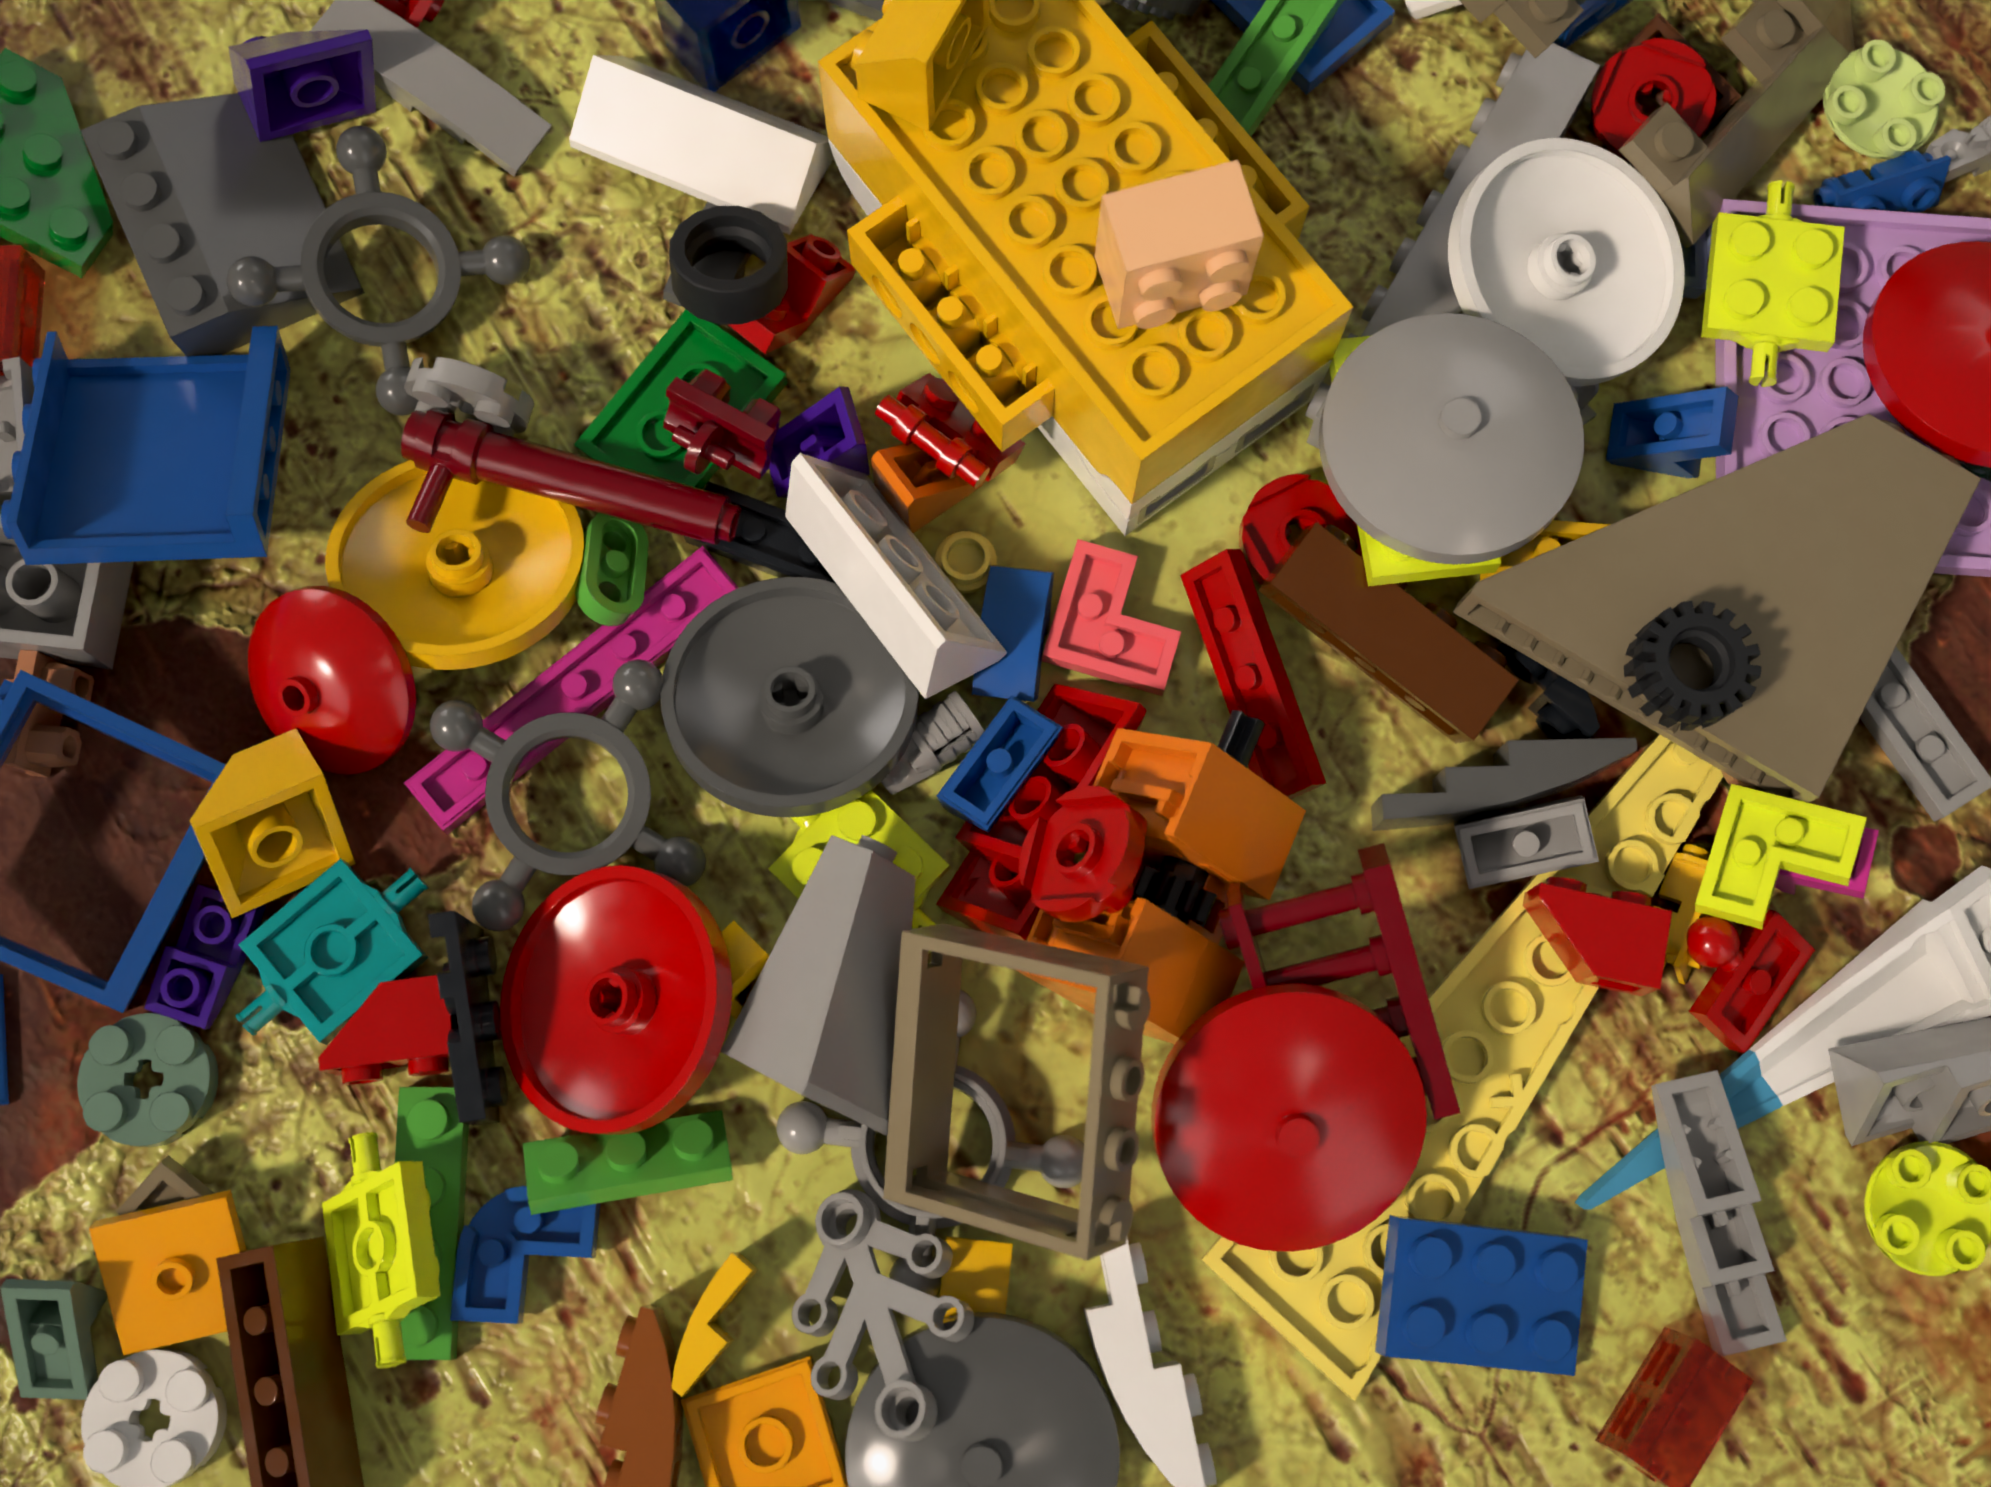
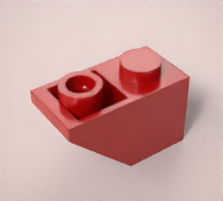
[1523,877,1672,996]
[318,975,459,1085]

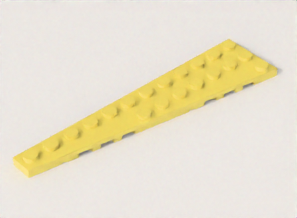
[1199,733,1723,1401]

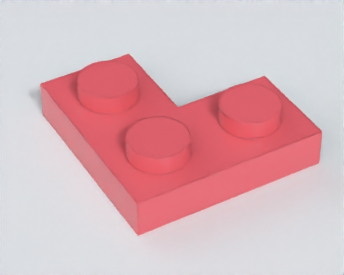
[1042,539,1181,696]

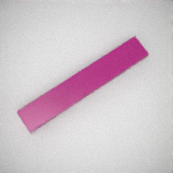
[404,546,739,835]

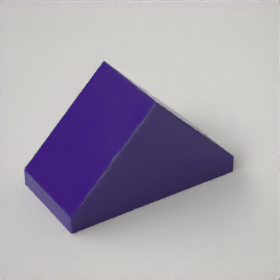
[769,386,870,498]

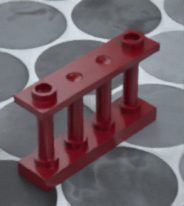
[1218,843,1461,1120]

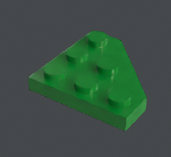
[0,48,113,279]

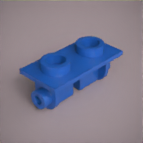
[1813,150,1951,213]

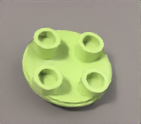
[1823,40,1945,159]

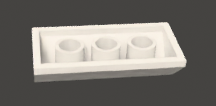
[569,55,834,235]
[785,453,1007,699]

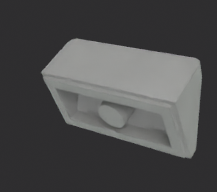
[1454,795,1599,889]

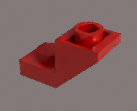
[728,234,857,354]

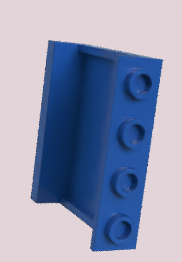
[1,326,291,565]

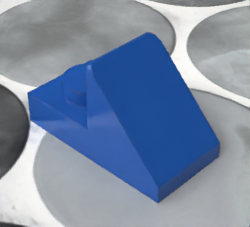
[1606,386,1739,479]

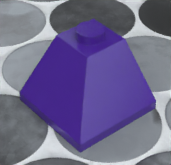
[229,29,376,142]

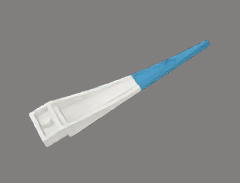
[1575,865,1991,1209]

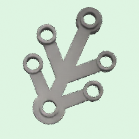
[792,1189,974,1442]

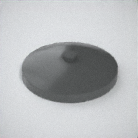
[660,577,919,817]
[845,1312,1120,1487]

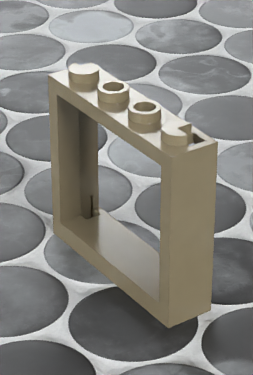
[883,924,1150,1260]

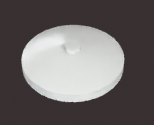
[1448,138,1685,386]

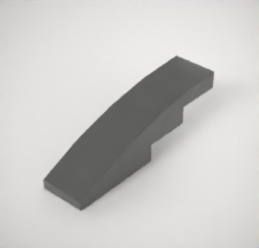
[1371,738,1637,831]

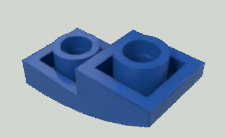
[972,565,1054,702]

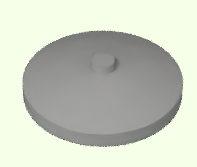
[1319,313,1584,564]

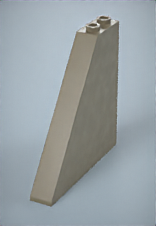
[1453,414,1981,803]

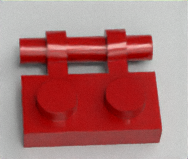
[875,373,1026,488]

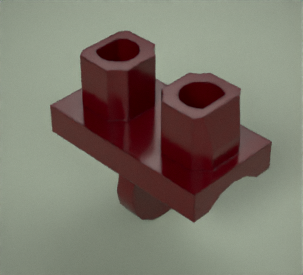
[663,369,781,480]

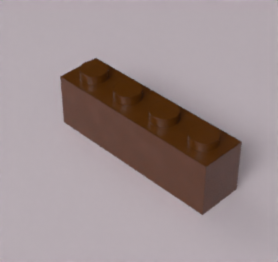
[1258,522,1519,744]
[216,1236,364,1487]

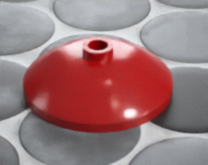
[248,586,416,775]

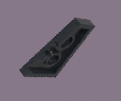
[427,911,508,1126]

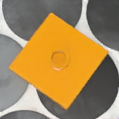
[89,1190,247,1356]

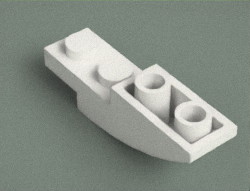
[1083,1238,1217,1487]

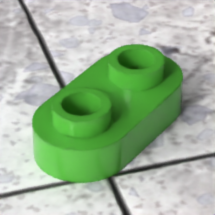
[575,513,649,626]

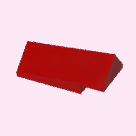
[936,683,1147,941]

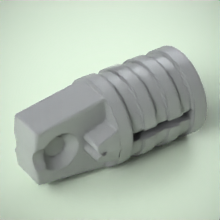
[881,691,984,795]

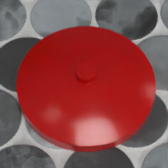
[1863,241,1991,468]
[500,865,732,1135]
[1151,984,1427,1252]

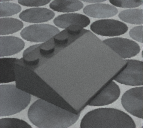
[80,93,364,356]

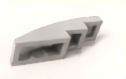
[311,0,552,177]
[1651,1070,1787,1358]

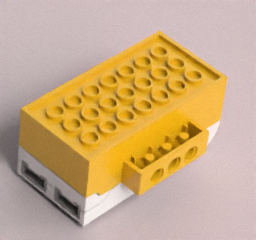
[817,0,1353,536]

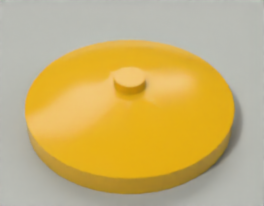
[325,460,584,670]

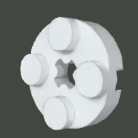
[81,1348,227,1487]

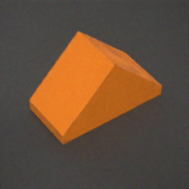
[871,443,986,533]

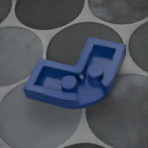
[450,1186,601,1324]

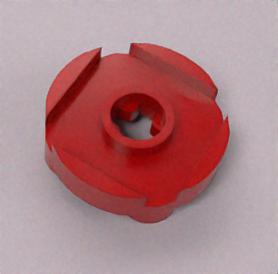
[1590,38,1717,161]
[1239,474,1362,585]
[1019,786,1148,922]

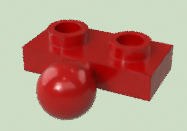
[1686,909,1815,1053]

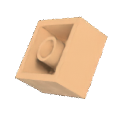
[1095,160,1264,329]

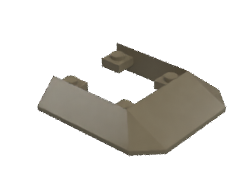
[1459,0,1855,249]

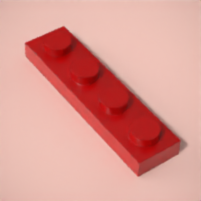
[1180,549,1326,799]

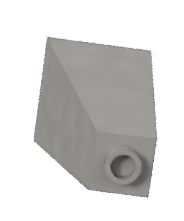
[720,835,916,1136]

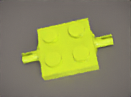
[1701,180,1845,387]
[768,790,951,954]
[322,1132,441,1368]

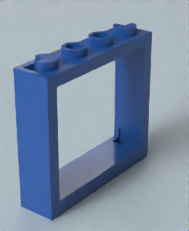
[0,669,226,1013]

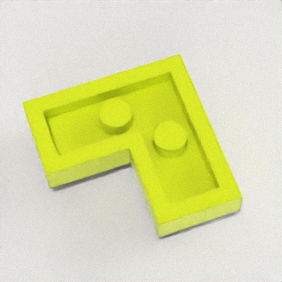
[1695,784,1867,929]

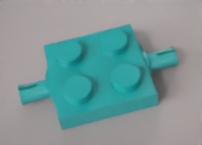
[235,859,429,1045]

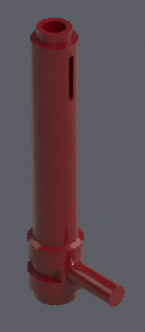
[401,408,741,545]

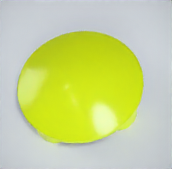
[1864,1141,1991,1276]

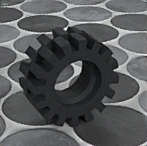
[1624,600,1762,731]

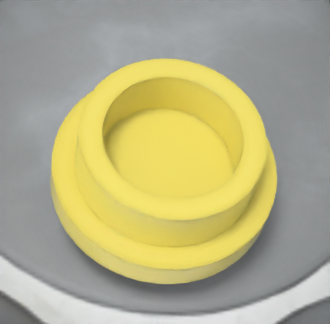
[935,531,997,593]

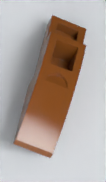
[595,1305,683,1487]

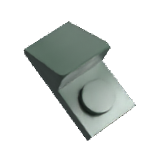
[0,1279,107,1400]

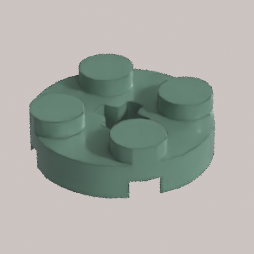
[77,1013,219,1147]

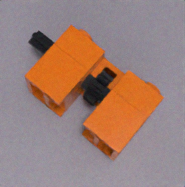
[1016,710,1306,1044]

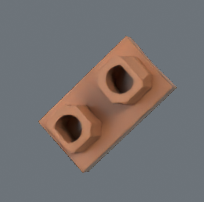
[3,649,94,777]

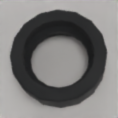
[669,206,788,325]

